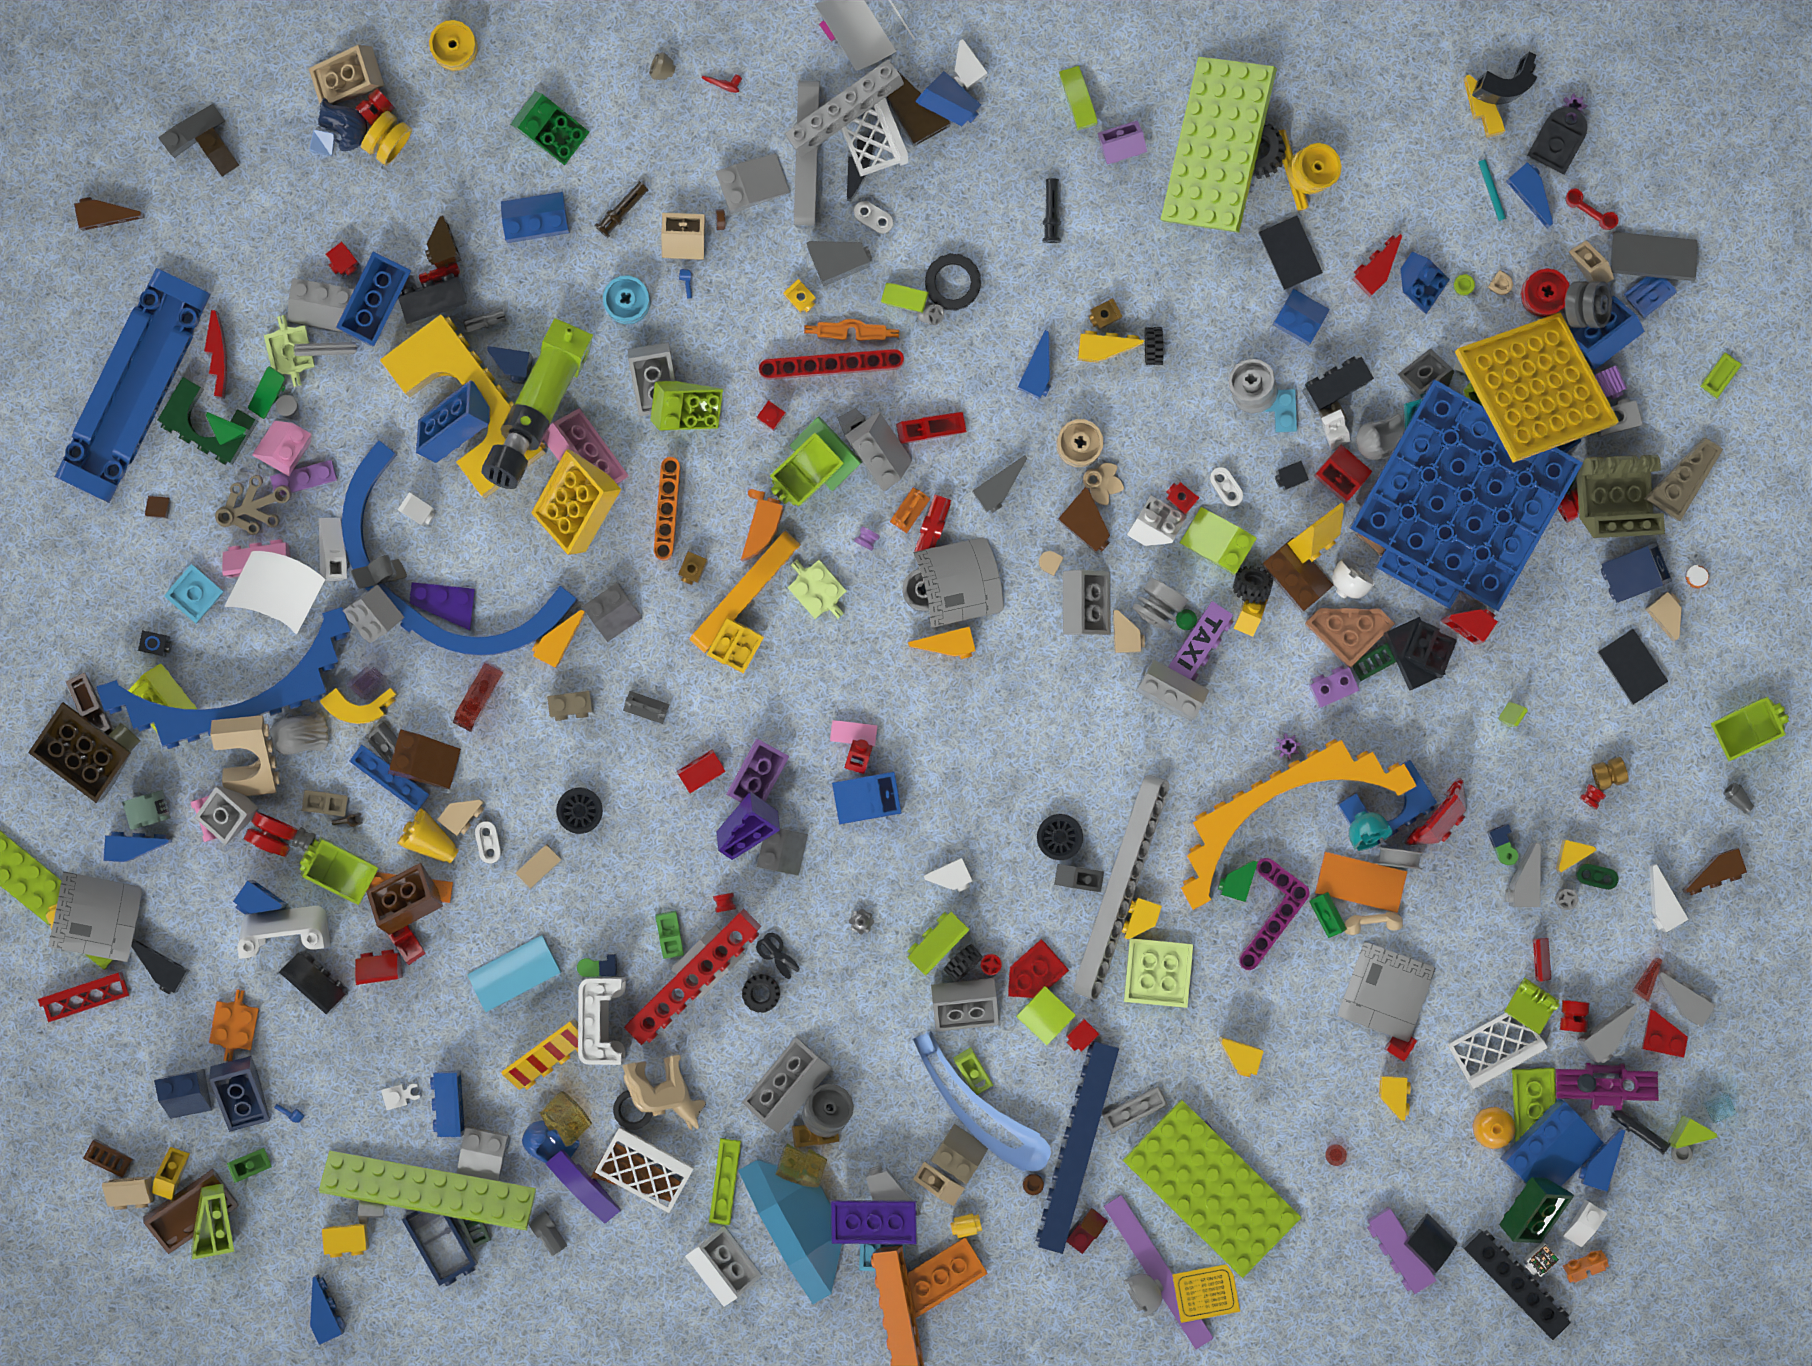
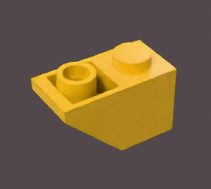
[1233,599,1268,637]
[1121,898,1162,939]
[1379,1075,1411,1121]

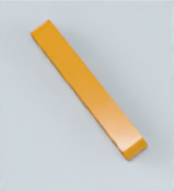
[689,530,801,654]

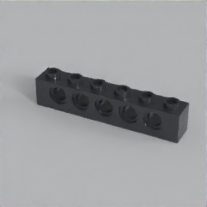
[1461,1229,1571,1340]

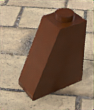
[1057,487,1110,553]

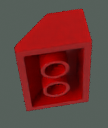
[1441,609,1498,645]

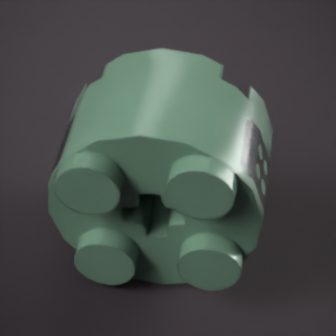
[122,790,171,830]

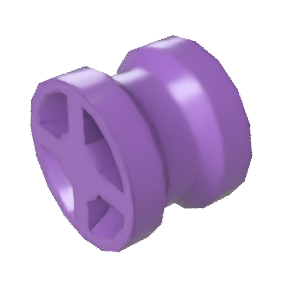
[854,526,880,551]

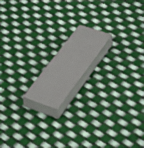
[1102,1086,1168,1134]

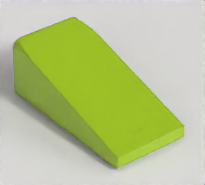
[881,282,929,313]
[1498,702,1528,727]
[953,1047,994,1095]

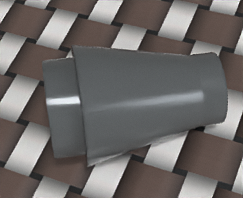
[1723,782,1754,814]

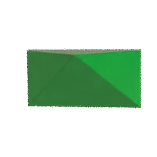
[206,412,250,445]

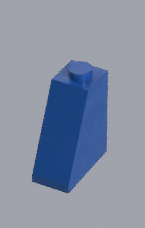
[916,71,981,127]

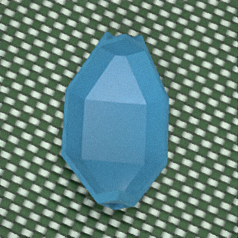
[738,1158,842,1304]

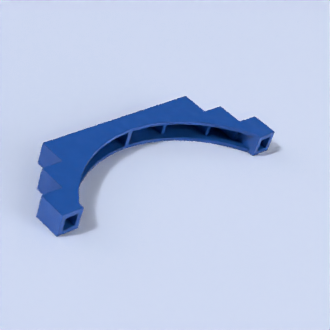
[96,607,350,749]

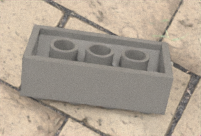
[742,1037,832,1134]

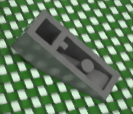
[158,104,225,158]
[972,455,1027,513]

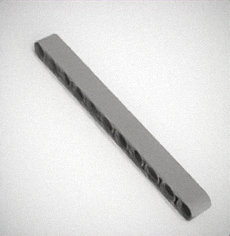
[1074,775,1169,1000]

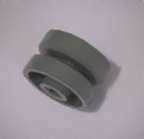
[1565,281,1612,328]
[802,1084,854,1137]

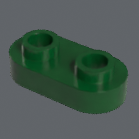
[1576,864,1619,890]

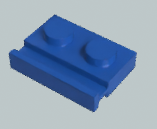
[1624,276,1677,319]

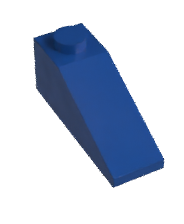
[1506,162,1553,229]
[1017,330,1051,400]
[1578,1128,1626,1192]

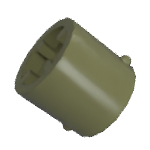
[108,723,141,752]

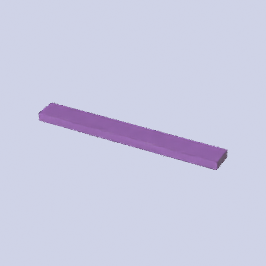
[1104,1195,1213,1350]

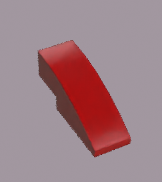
[896,412,967,444]

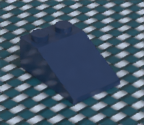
[209,1056,270,1132]

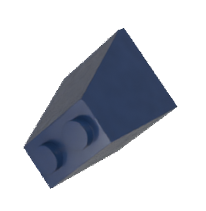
[1601,542,1672,603]
[154,1069,212,1119]

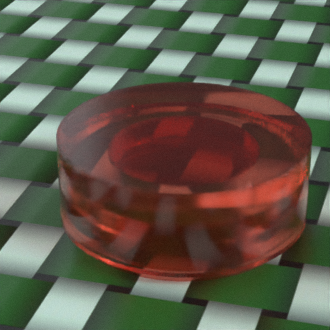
[1325,1144,1347,1166]

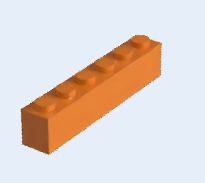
[871,1245,925,1366]

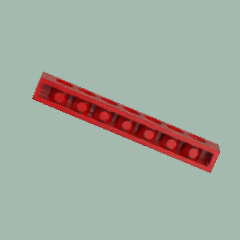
[623,908,762,1045]

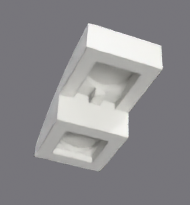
[1321,409,1350,450]

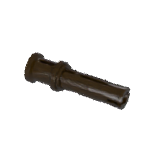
[594,181,649,238]

